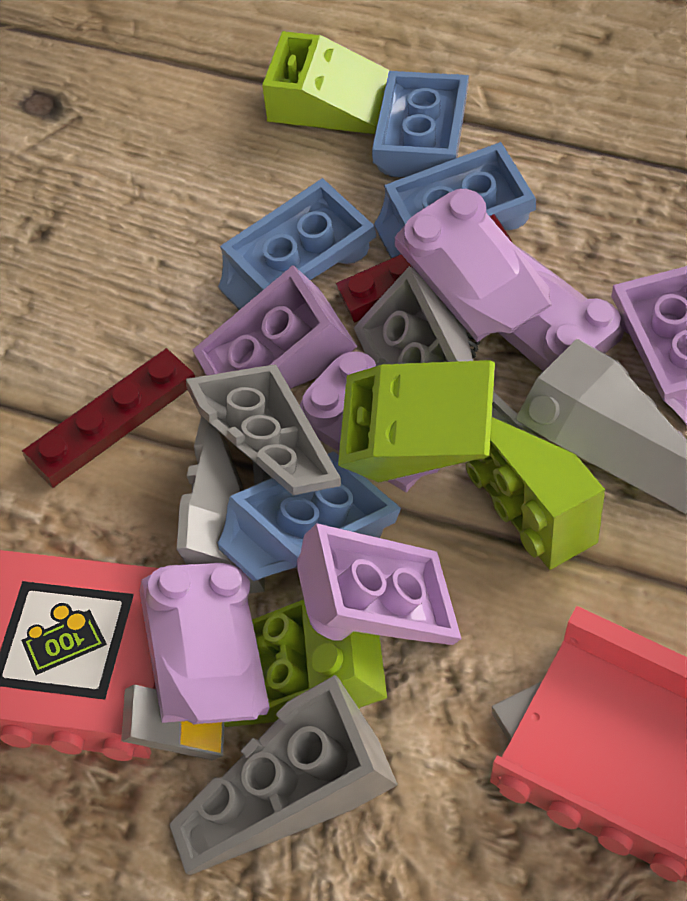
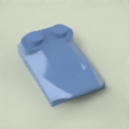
[372,71,469,177]
[374,142,536,258]
[218,178,376,310]
[218,451,401,581]

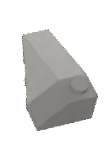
[354,266,473,366]
[515,339,687,514]
[186,364,341,495]
[177,416,265,593]
[169,675,398,875]

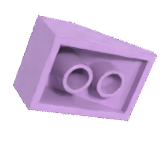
[193,265,357,389]

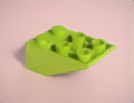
[262,31,390,134]
[338,360,495,483]
[466,417,605,570]
[224,599,387,727]

